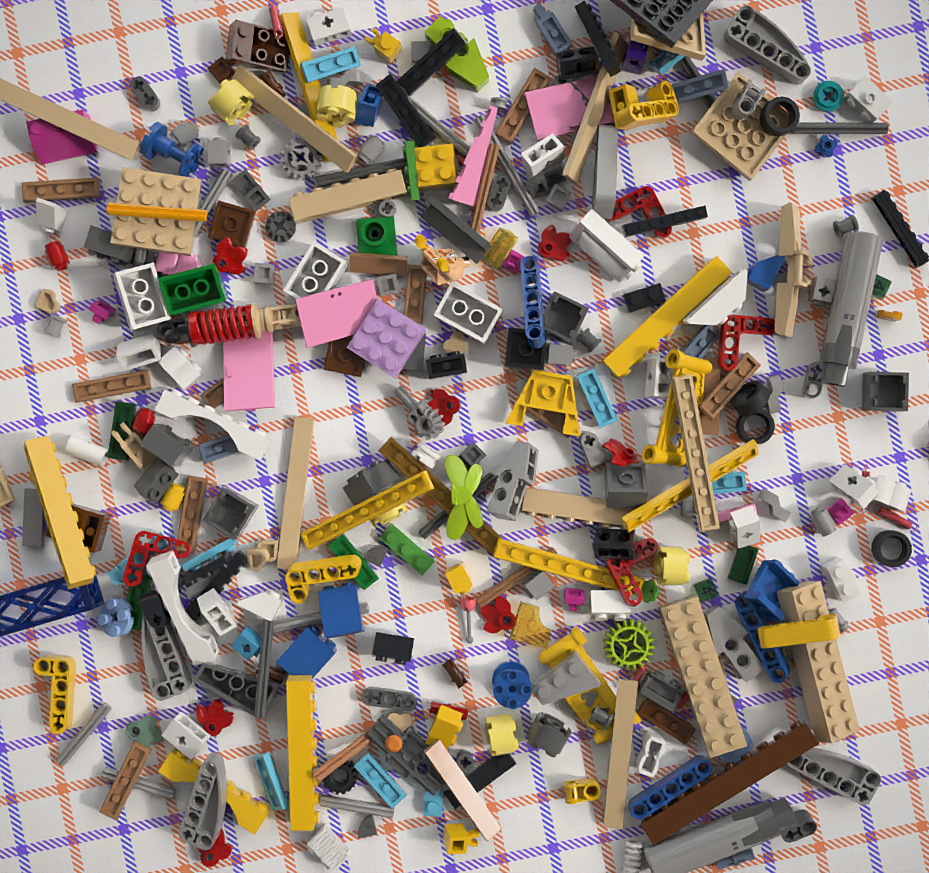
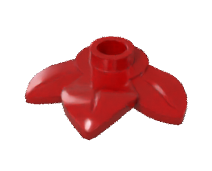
[538,225,571,261]
[212,237,248,275]
[427,389,461,427]
[602,438,636,467]
[480,596,516,633]
[196,698,234,736]
[196,828,233,867]

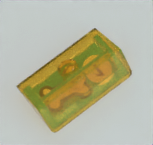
[481,228,518,270]

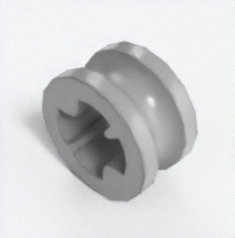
[491,97,508,111]
[379,200,396,217]

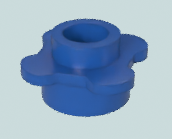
[815,135,838,158]

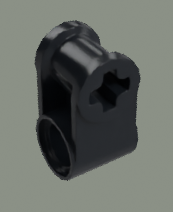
[140,590,171,629]

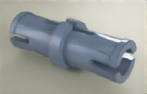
[716,848,755,870]

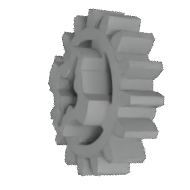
[280,137,323,181]

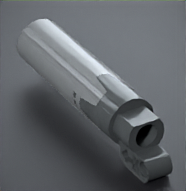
[802,231,884,399]
[643,797,817,873]

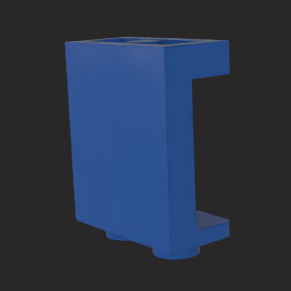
[744,559,800,621]
[318,582,365,639]
[276,625,337,679]

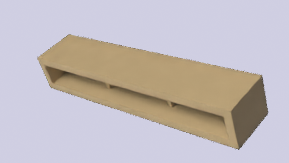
[289,168,408,224]
[521,487,637,529]

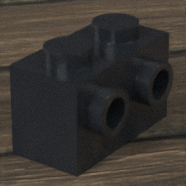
[426,351,468,380]
[372,632,414,665]

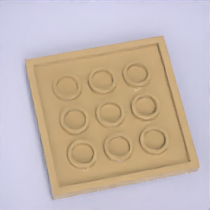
[630,13,706,61]
[690,71,790,181]
[110,167,202,256]

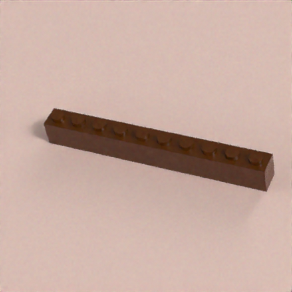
[641,721,819,846]

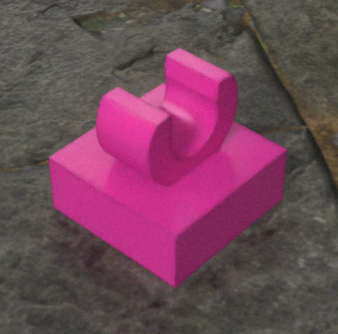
[500,249,525,275]
[89,300,116,324]
[827,498,854,525]
[564,587,585,611]

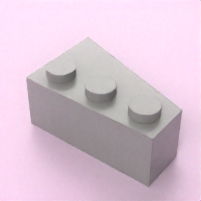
[531,650,601,705]

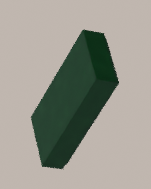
[727,545,759,585]

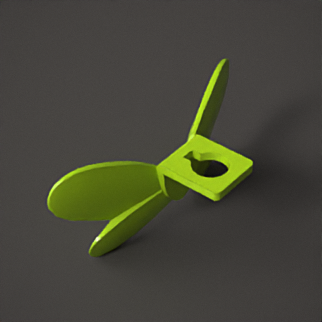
[444,454,483,540]

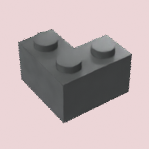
[342,459,400,506]

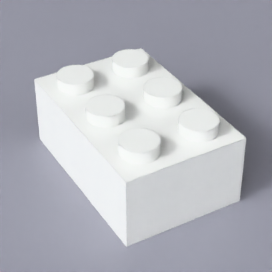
[283,241,349,299]
[112,263,171,330]
[433,281,503,345]

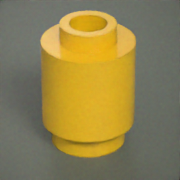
[160,482,185,512]

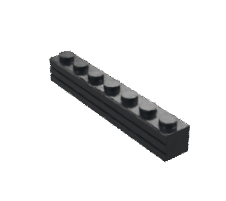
[574,1,621,77]
[871,190,929,268]
[621,205,708,238]
[185,550,248,621]

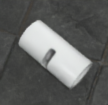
[65,436,109,467]

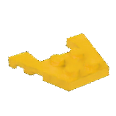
[505,370,580,437]

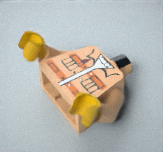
[414,234,470,285]

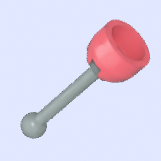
[460,597,476,644]

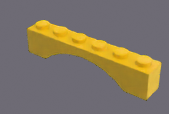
[158,748,270,835]

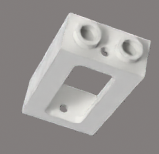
[569,209,644,283]

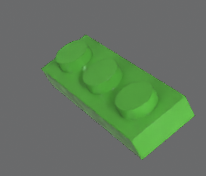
[403,141,421,201]
[379,524,435,576]

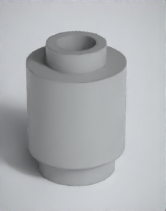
[169,120,199,147]
[357,135,385,165]
[809,507,836,537]

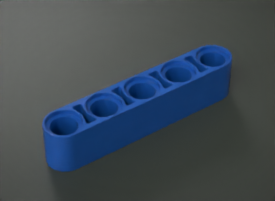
[521,256,545,349]
[735,591,791,683]
[628,755,712,819]

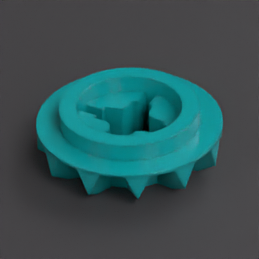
[813,81,844,112]

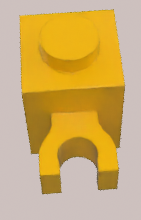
[365,27,402,65]
[442,823,479,854]

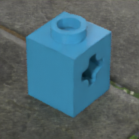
[231,626,262,661]

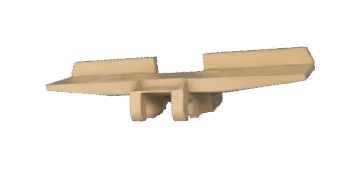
[775,203,813,338]

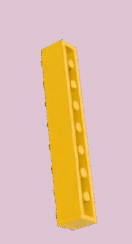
[601,256,733,378]
[24,436,96,590]
[286,675,319,831]

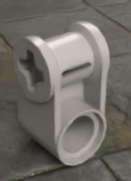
[732,79,766,120]
[579,431,609,469]

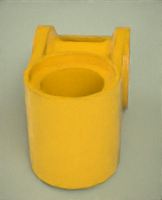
[562,778,600,804]

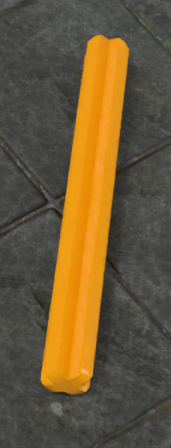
[106,203,207,222]

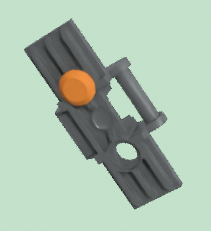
[365,714,445,796]

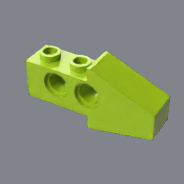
[424,16,489,92]

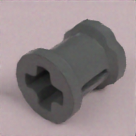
[235,124,261,151]
[833,215,859,238]
[576,328,602,353]
[590,705,614,730]
[456,750,474,771]

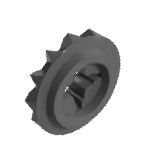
[265,211,296,242]

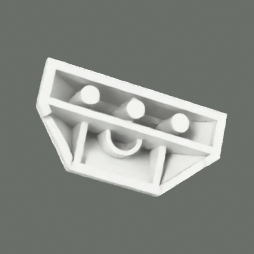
[682,268,748,326]

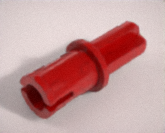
[429,701,468,720]

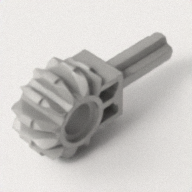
[395,385,445,440]

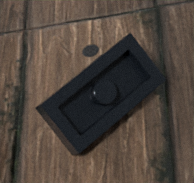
[623,283,666,313]

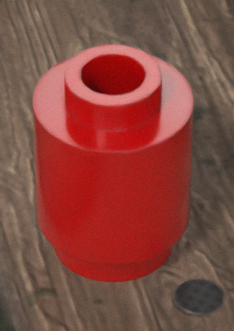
[44,241,70,271]
[132,407,156,436]

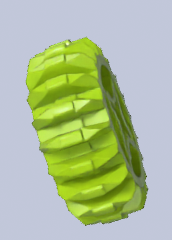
[603,618,655,670]

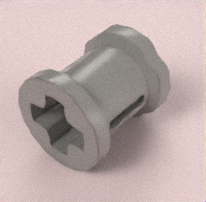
[43,313,68,338]

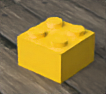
[414,143,458,191]

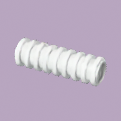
[623,840,643,873]

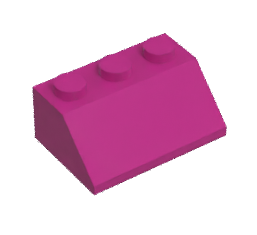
[26,109,98,165]

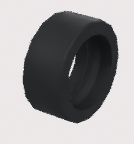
[760,96,800,137]
[730,380,770,416]
[736,409,775,444]
[871,530,912,567]

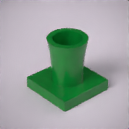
[356,216,398,256]

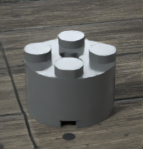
[527,713,572,757]

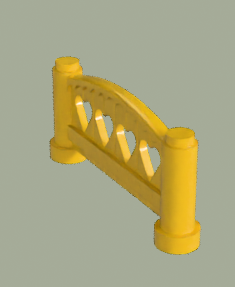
[642,349,712,468]
[538,626,642,745]

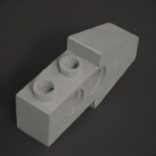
[487,441,539,521]
[704,604,765,683]

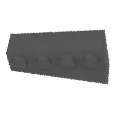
[193,662,281,720]

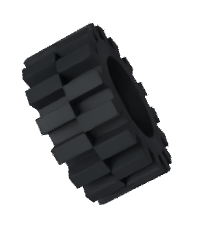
[322,760,358,795]

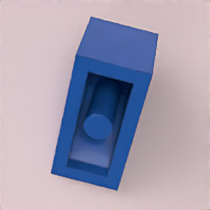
[355,83,383,127]
[747,255,785,292]

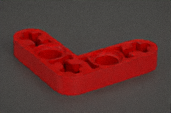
[604,186,672,239]
[717,315,775,371]
[123,531,191,586]
[606,538,658,607]

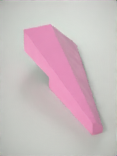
[449,105,498,206]

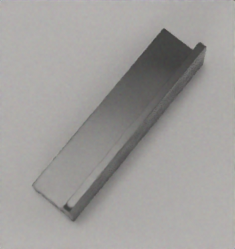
[421,195,492,264]

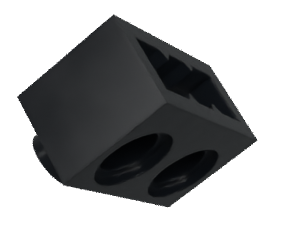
[556,46,599,80]
[593,528,637,560]

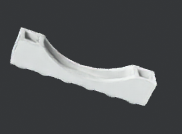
[155,389,271,460]
[146,551,220,666]

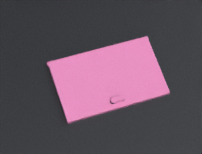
[524,75,615,141]
[295,279,377,348]
[223,332,275,412]

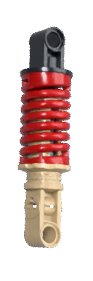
[157,303,301,348]

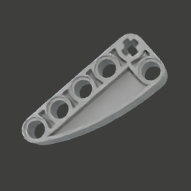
[724,5,811,85]
[592,125,618,219]
[141,612,192,701]
[787,748,881,805]
[178,752,227,850]

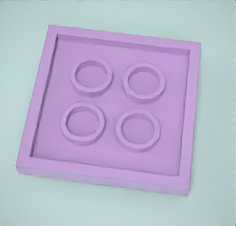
[347,299,427,379]

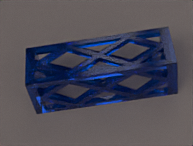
[0,575,105,637]

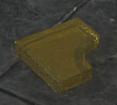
[510,601,552,649]

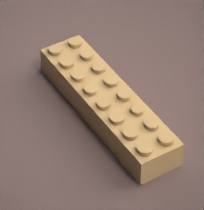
[777,581,860,743]
[658,595,747,758]

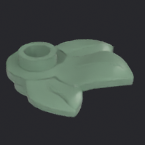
[126,716,164,748]

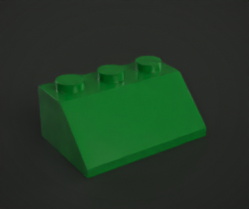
[157,263,228,316]

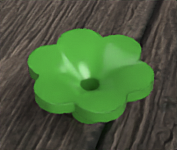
[641,579,659,603]

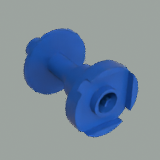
[140,122,204,177]
[492,661,532,710]

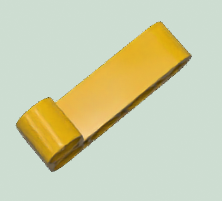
[616,80,679,128]
[285,555,362,604]
[757,614,840,648]
[33,655,76,734]

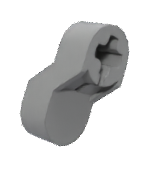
[327,70,364,89]
[765,375,784,414]
[758,489,791,522]

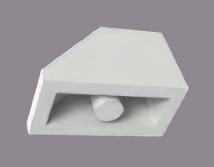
[36,198,68,233]
[237,589,284,621]

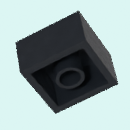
[504,327,547,371]

